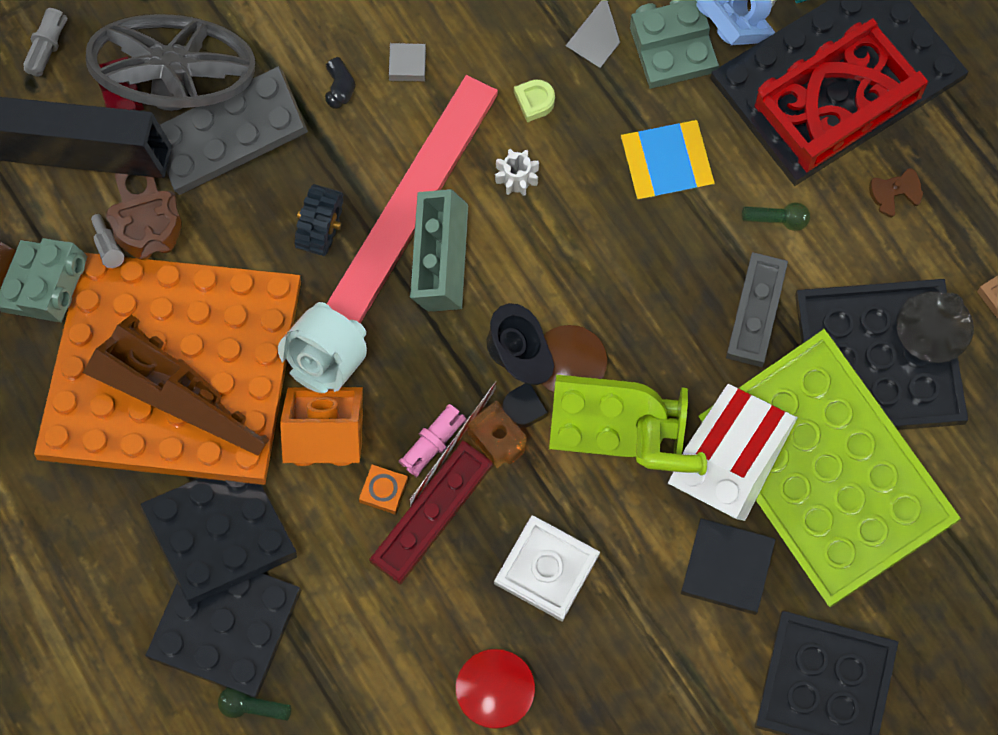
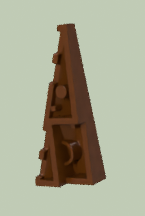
[82,314,269,456]

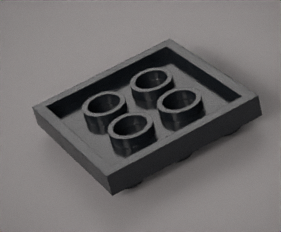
[140,478,297,606]
[145,573,301,699]
[754,611,899,735]

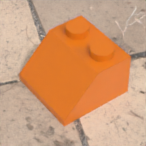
[280,387,363,466]

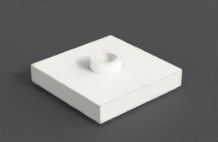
[494,515,600,621]

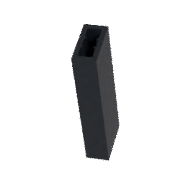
[0,97,172,178]

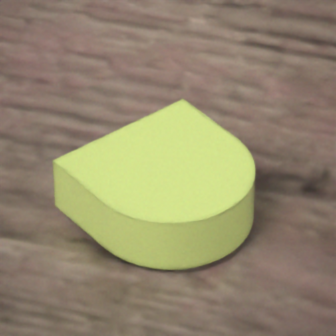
[514,80,555,122]

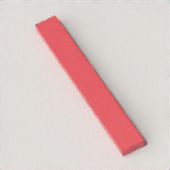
[327,75,498,324]

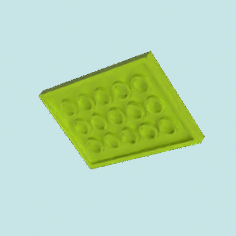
[698,329,961,608]

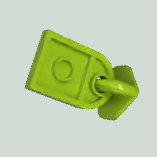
[549,375,707,476]

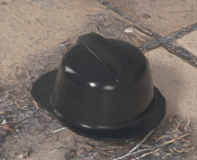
[486,303,554,385]

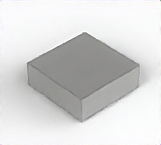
[389,43,426,81]

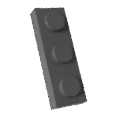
[726,252,788,367]

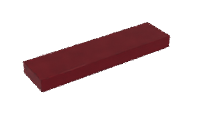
[369,441,493,585]

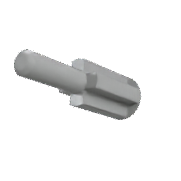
[91,214,124,268]

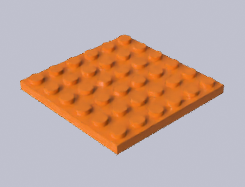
[34,253,301,485]

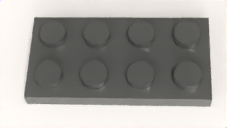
[160,66,308,195]

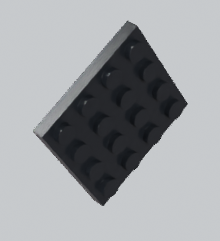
[795,279,968,430]

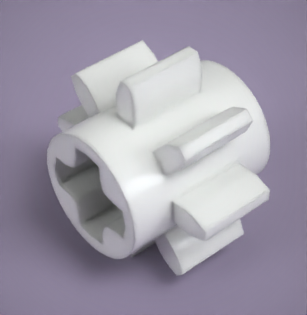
[495,149,539,196]

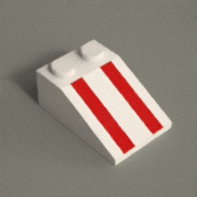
[668,384,797,521]

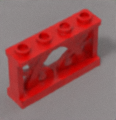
[754,18,929,172]

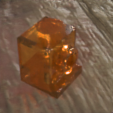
[467,400,526,468]

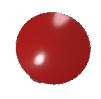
[456,649,535,729]

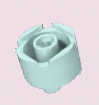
[278,302,367,393]

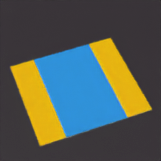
[621,120,715,199]

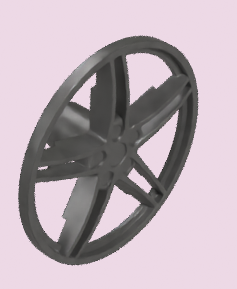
[86,14,255,110]

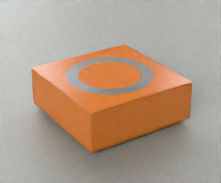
[359,464,408,515]

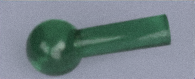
[742,202,810,231]
[218,688,292,721]

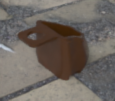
[106,173,182,260]

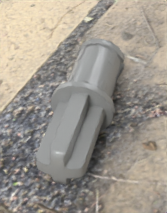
[24,8,67,77]

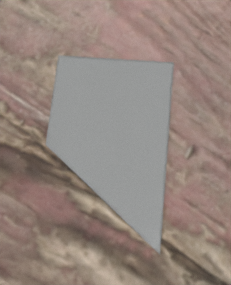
[566,0,620,68]

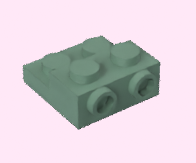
[630,0,719,89]
[0,238,88,323]

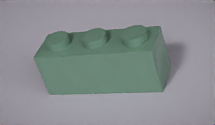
[410,189,468,312]

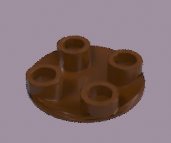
[542,325,607,393]

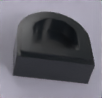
[503,384,547,428]

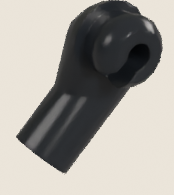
[325,57,356,109]

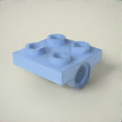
[696,0,775,45]

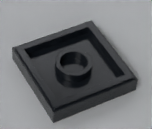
[681,518,776,615]

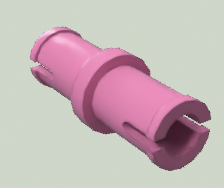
[399,404,467,477]

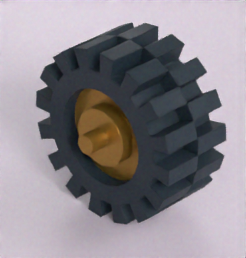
[294,184,344,256]

